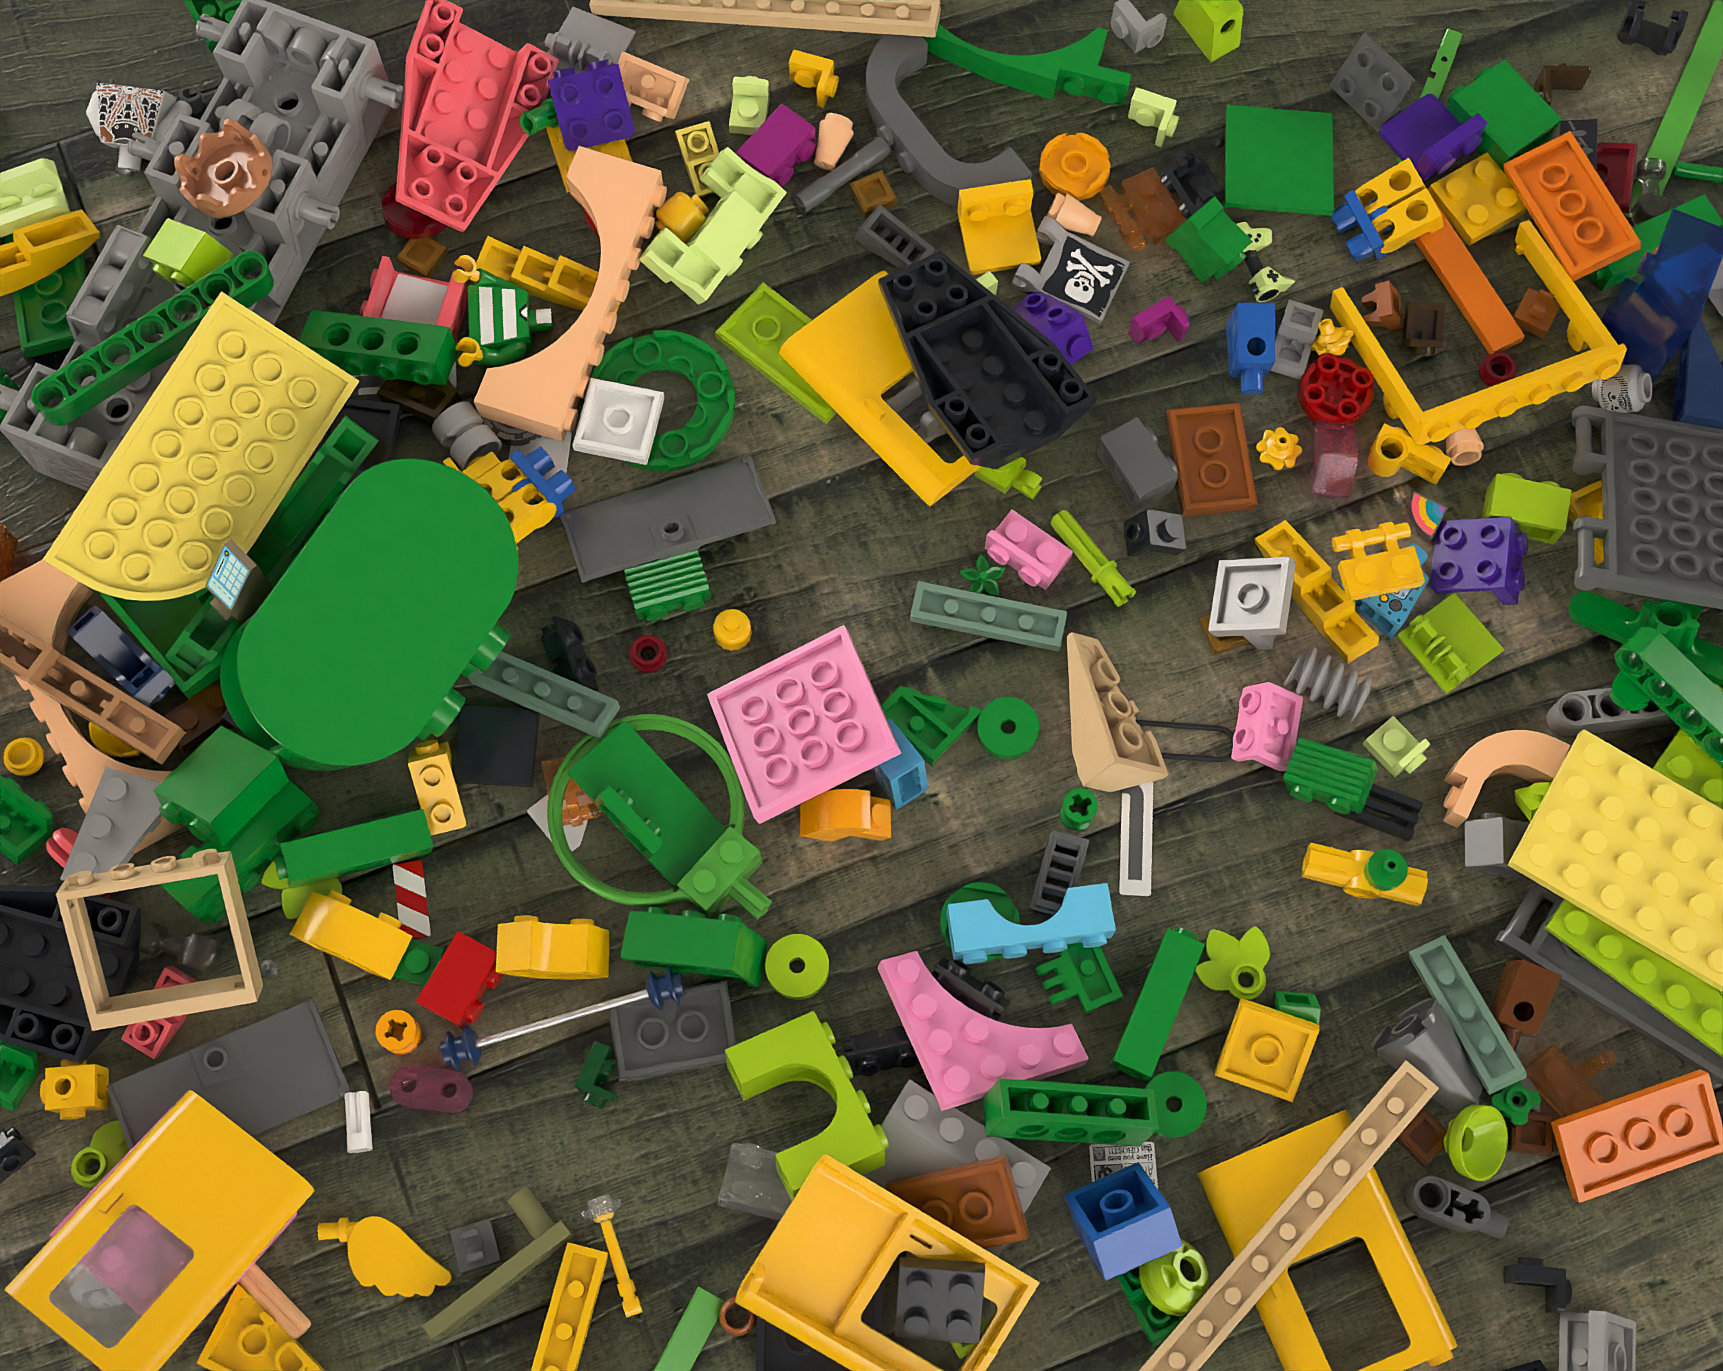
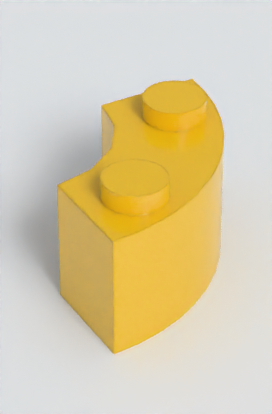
[290,890,413,980]
[496,915,610,980]

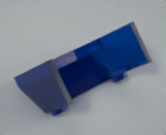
[1601,209,1723,382]

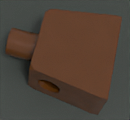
[1489,959,1562,1052]

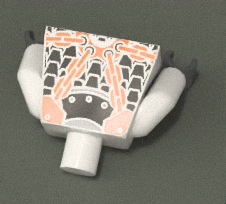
[86,79,204,172]

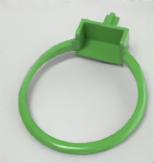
[547,714,772,920]

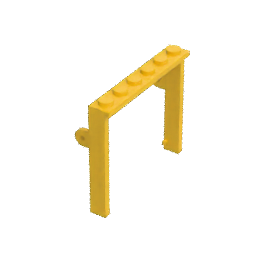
[1330,220,1627,446]

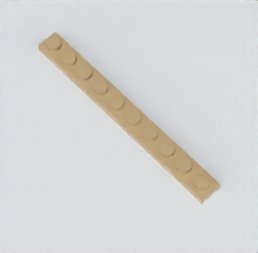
[589,0,941,37]
[1139,1061,1439,1371]

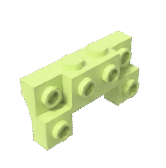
[638,147,787,305]

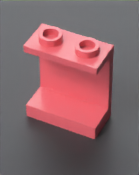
[360,256,471,344]

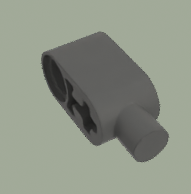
[1404,1176,1509,1240]

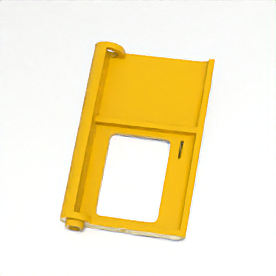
[779,271,982,507]
[1197,1109,1458,1371]
[735,1154,1040,1371]

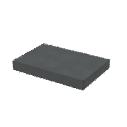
[608,980,737,1083]

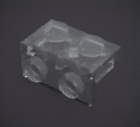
[717,1142,792,1220]

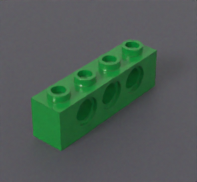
[299,310,458,385]
[983,1078,1159,1147]

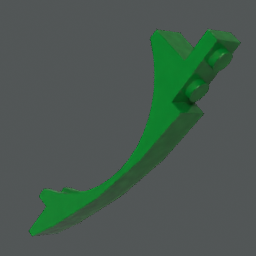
[922,23,1132,106]
[164,416,379,676]

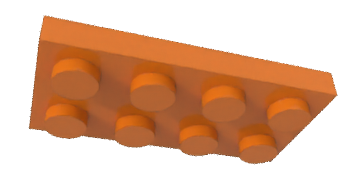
[1503,131,1641,282]
[1551,1069,1723,1203]

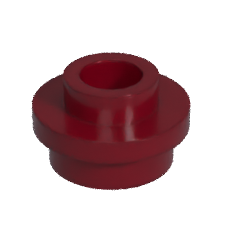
[1479,353,1517,387]
[629,635,668,673]

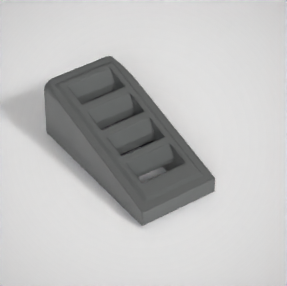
[853,204,936,269]
[1029,830,1089,917]

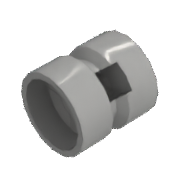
[219,98,291,157]
[432,401,502,470]

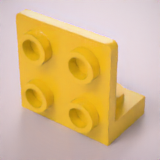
[957,179,1041,275]

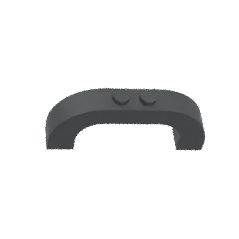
[866,34,1032,207]

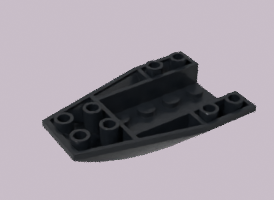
[878,251,1097,469]
[0,885,141,1064]

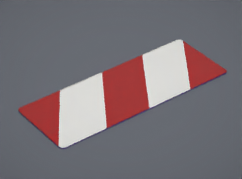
[393,860,431,940]

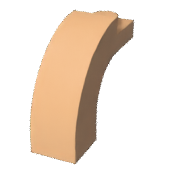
[1443,730,1571,828]

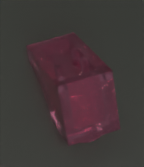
[1310,420,1359,499]

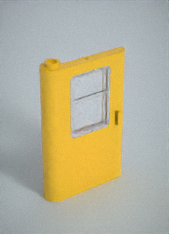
[4,1090,315,1371]

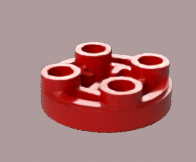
[1298,353,1374,428]

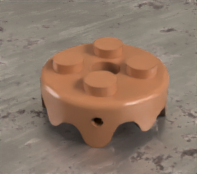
[174,119,273,218]

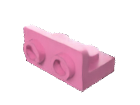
[985,509,1073,590]
[1231,682,1303,771]

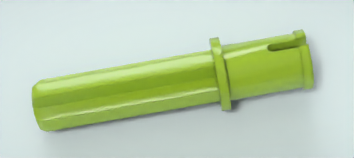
[1050,510,1136,607]

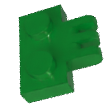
[1035,942,1123,1014]

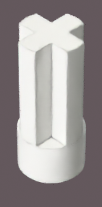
[345,1091,372,1153]

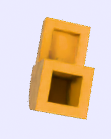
[800,789,891,842]

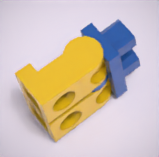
[1331,158,1444,262]
[474,447,576,550]

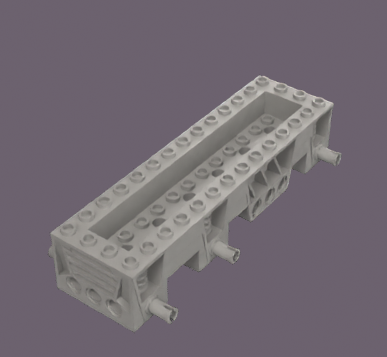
[0,0,404,492]

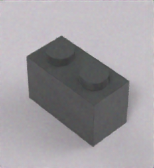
[1096,417,1178,512]

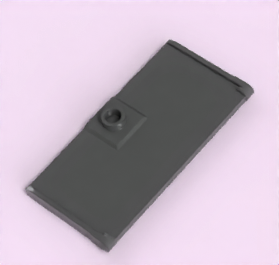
[559,455,776,583]
[106,998,353,1150]

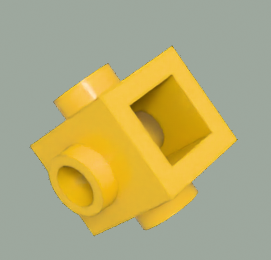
[40,1060,109,1120]

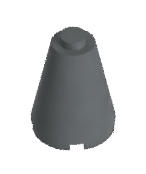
[1371,998,1482,1113]

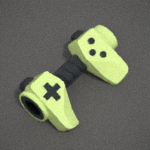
[1236,222,1295,302]

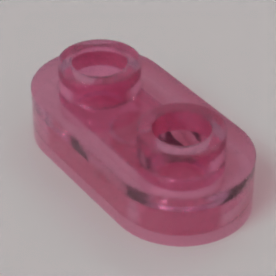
[390,1065,473,1113]

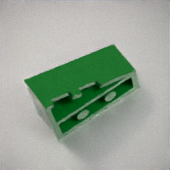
[620,906,768,988]

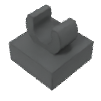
[450,1220,503,1274]

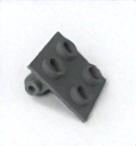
[1329,32,1415,132]

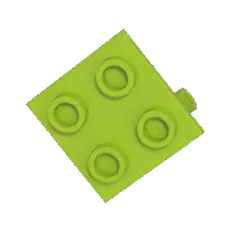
[1396,592,1504,694]

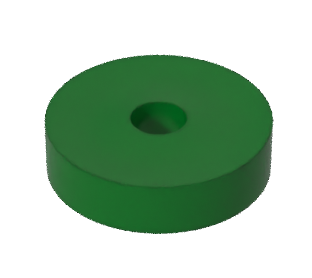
[977,697,1039,760]
[1144,1071,1207,1139]

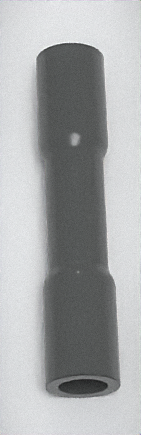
[794,136,891,213]

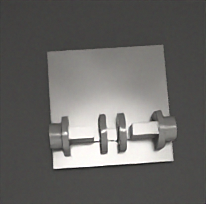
[545,7,636,74]

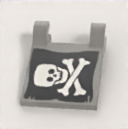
[1011,216,1130,324]

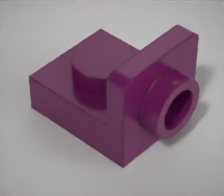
[1128,296,1189,344]

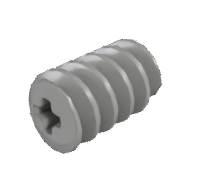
[1283,647,1372,723]

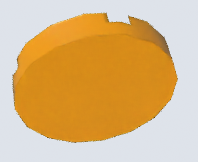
[1039,132,1110,201]

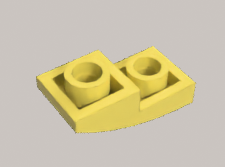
[675,121,719,197]

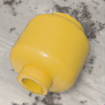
[654,192,709,244]

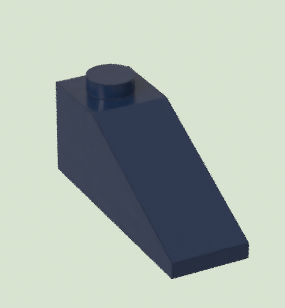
[1672,315,1723,429]

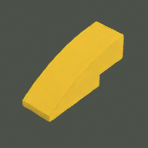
[0,209,100,297]

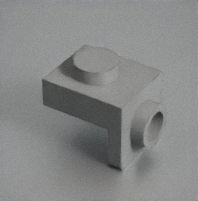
[1111,0,1167,53]

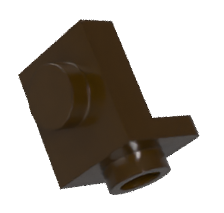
[1402,302,1447,355]

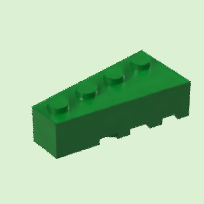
[159,779,321,926]

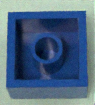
[1064,1162,1182,1280]

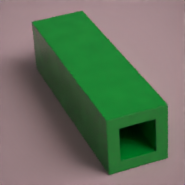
[1587,195,1723,292]
[274,809,434,889]
[1109,927,1205,1083]

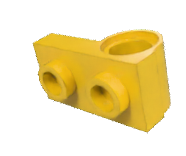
[1368,423,1452,485]

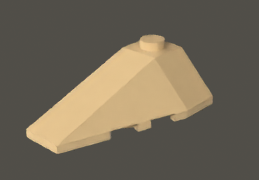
[1067,632,1168,792]

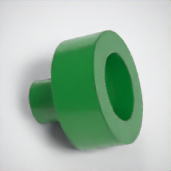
[1364,849,1408,891]

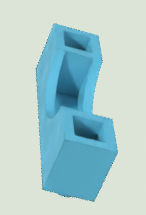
[946,883,1116,964]

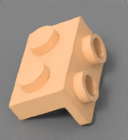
[618,51,689,122]

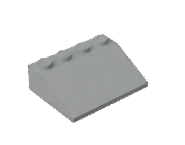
[862,1079,1051,1257]

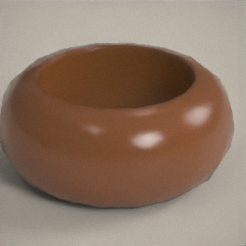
[719,1296,757,1336]

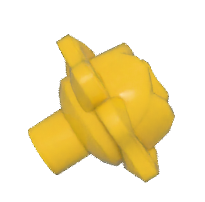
[1310,319,1354,356]
[1256,427,1302,470]

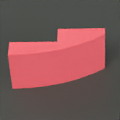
[121,965,199,1059]

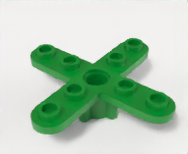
[1567,592,1723,711]

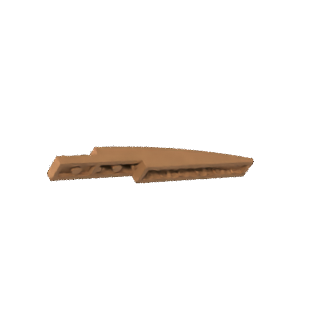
[0,615,186,765]

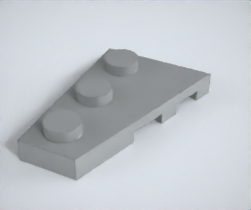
[60,767,162,881]

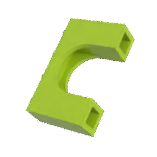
[725,1011,889,1201]

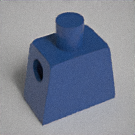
[1226,303,1275,395]

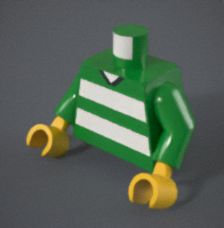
[452,255,554,367]

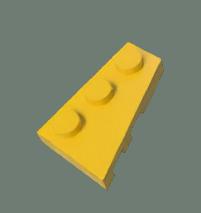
[197,1283,326,1371]

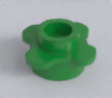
[1491,1080,1541,1125]

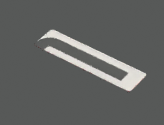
[1119,782,1153,896]

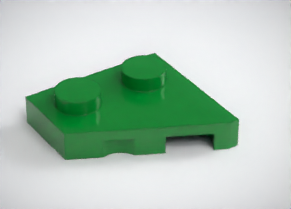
[881,686,981,767]

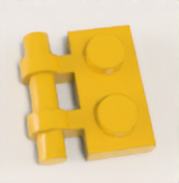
[1332,522,1425,602]

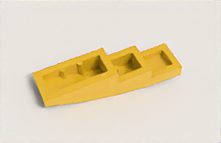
[476,236,621,313]
[1255,520,1379,664]

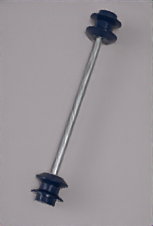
[440,966,686,1071]

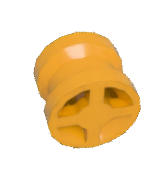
[375,1010,422,1055]

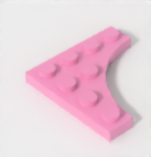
[877,951,1089,1111]

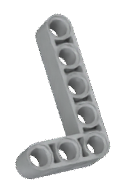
[1546,686,1723,736]

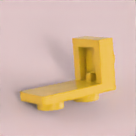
[408,740,467,836]

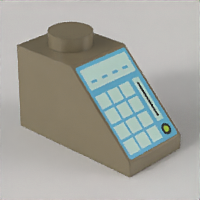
[205,539,273,625]

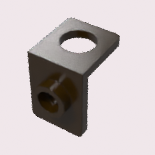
[1534,63,1591,106]

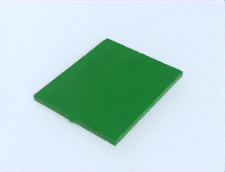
[1224,105,1334,216]

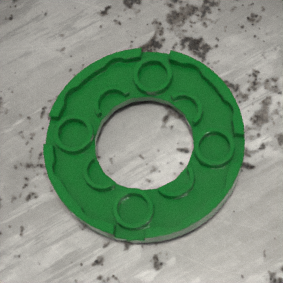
[590,330,735,472]

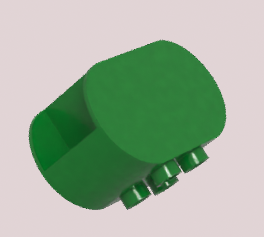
[220,459,518,771]

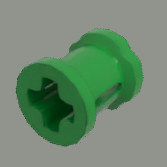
[1059,788,1098,832]

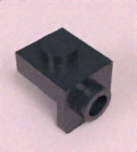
[1124,509,1186,557]
[1504,1257,1572,1314]

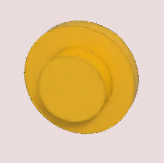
[3,737,45,776]

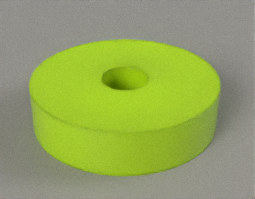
[765,934,829,1000]

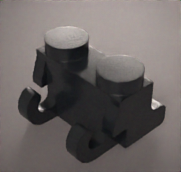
[1617,0,1689,56]
[1160,150,1225,219]

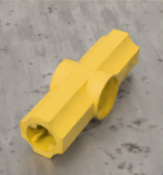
[1302,843,1428,906]

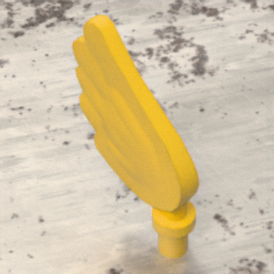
[318,1216,453,1297]

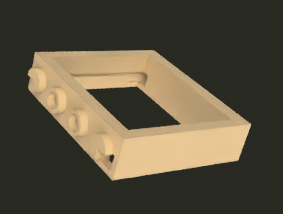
[56,849,263,1031]

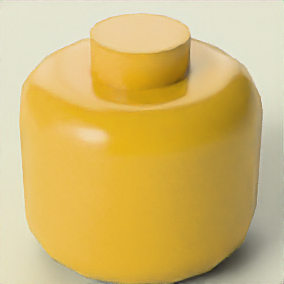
[713,609,752,651]

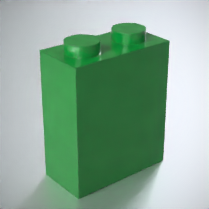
[1447,60,1562,172]
[153,726,289,847]

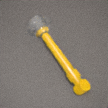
[581,1193,643,1318]

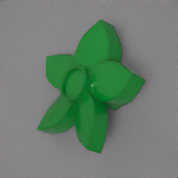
[960,554,1005,597]

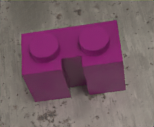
[736,104,816,187]

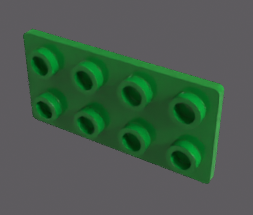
[568,721,727,887]

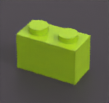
[143,218,233,288]
[1482,473,1572,544]

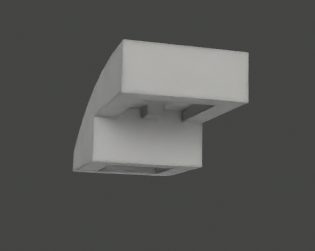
[1270,300,1324,380]

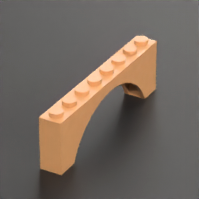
[474,146,667,442]
[0,560,185,854]

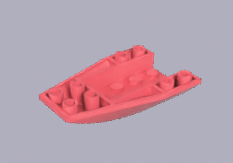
[396,0,559,232]

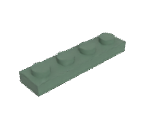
[910,581,1067,652]
[468,651,620,739]
[1409,935,1527,1095]

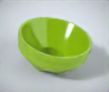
[1444,1105,1508,1181]
[1139,1239,1210,1316]

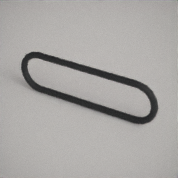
[1135,720,1234,763]

